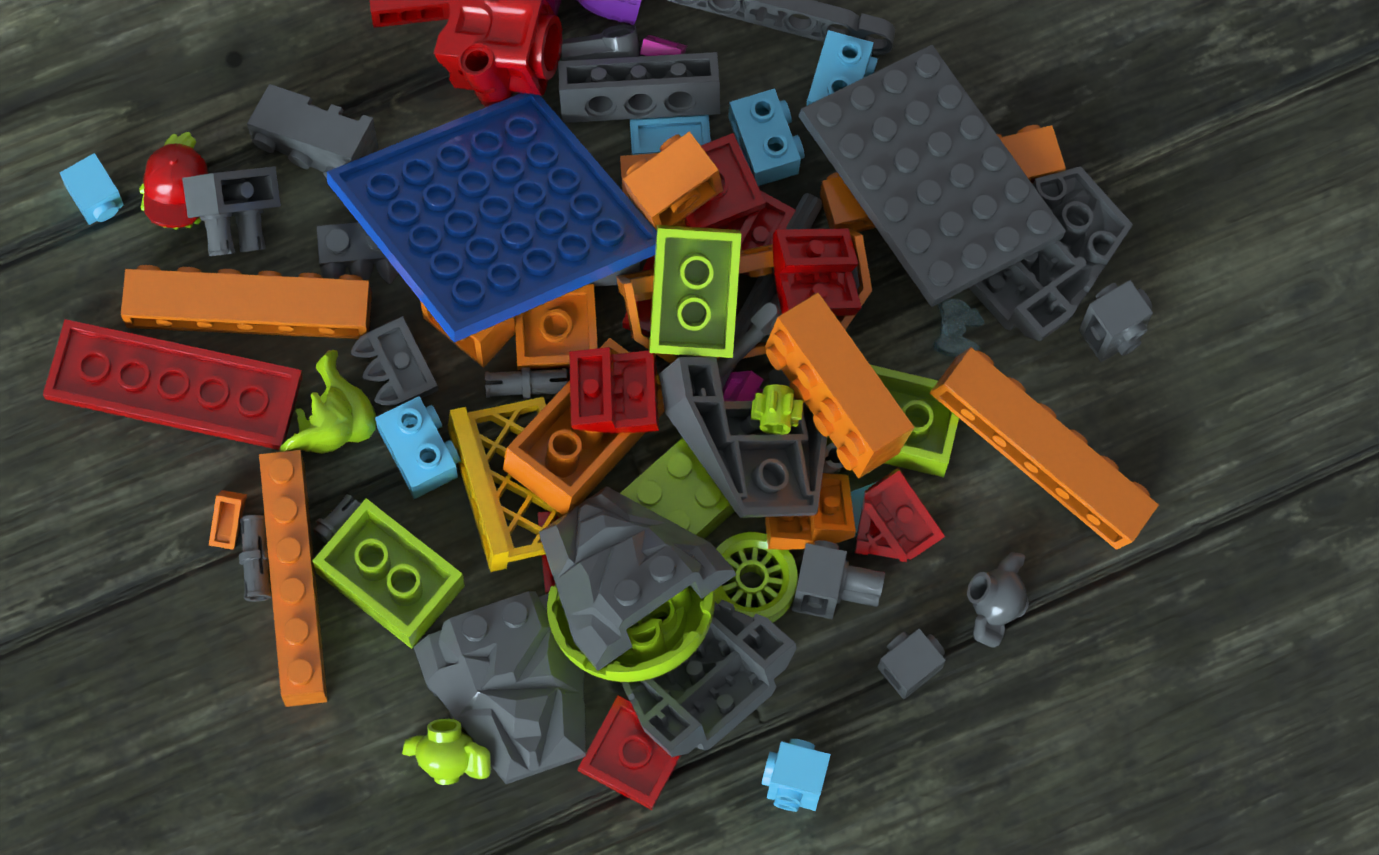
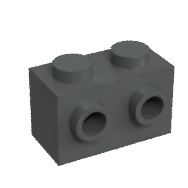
[1079,280,1153,362]

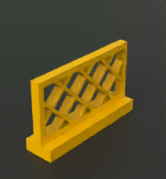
[448,397,563,572]

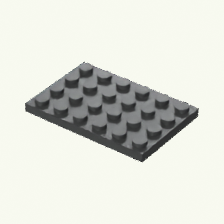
[798,45,1066,307]

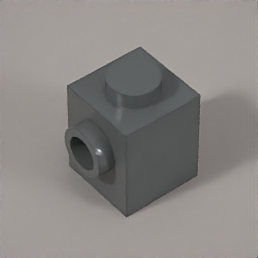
[878,629,946,700]

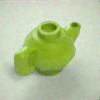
[402,719,491,785]

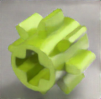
[751,384,803,435]

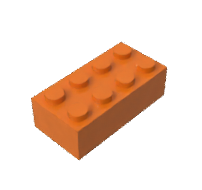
[765,292,914,479]
[503,338,665,515]

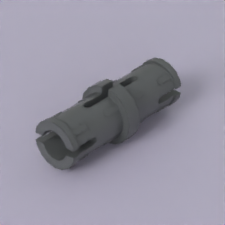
[485,367,567,399]
[239,515,271,602]

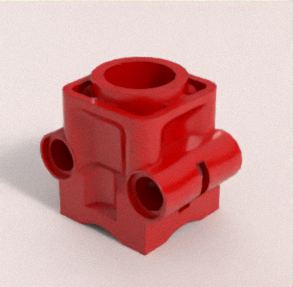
[433,0,562,107]

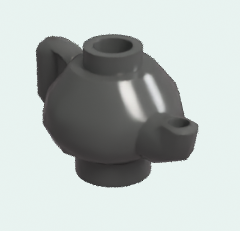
[967,552,1029,647]

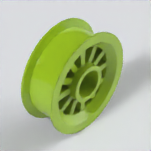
[715,532,798,623]

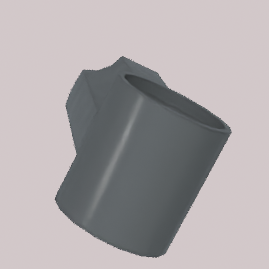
[561,24,641,61]

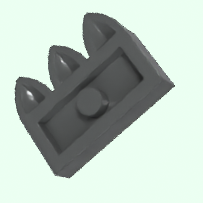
[317,222,398,284]
[351,316,438,406]

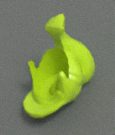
[279,350,377,454]

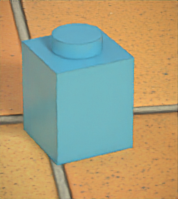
[59,153,124,225]

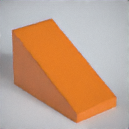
[209,490,247,550]

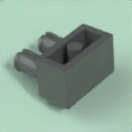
[182,166,281,256]
[792,540,885,619]

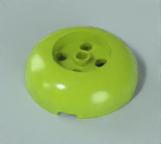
[547,584,715,682]

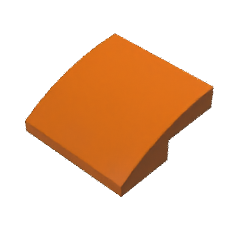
[765,473,856,550]

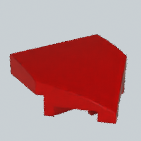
[855,467,945,562]

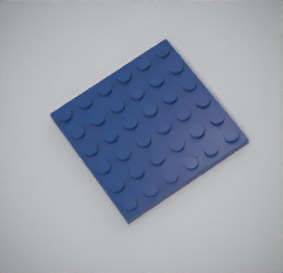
[327,93,657,343]

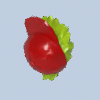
[139,132,208,230]

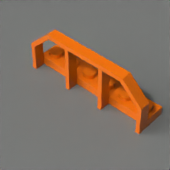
[616,228,872,364]

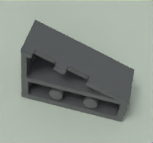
[247,84,379,178]

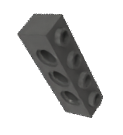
[558,52,721,123]

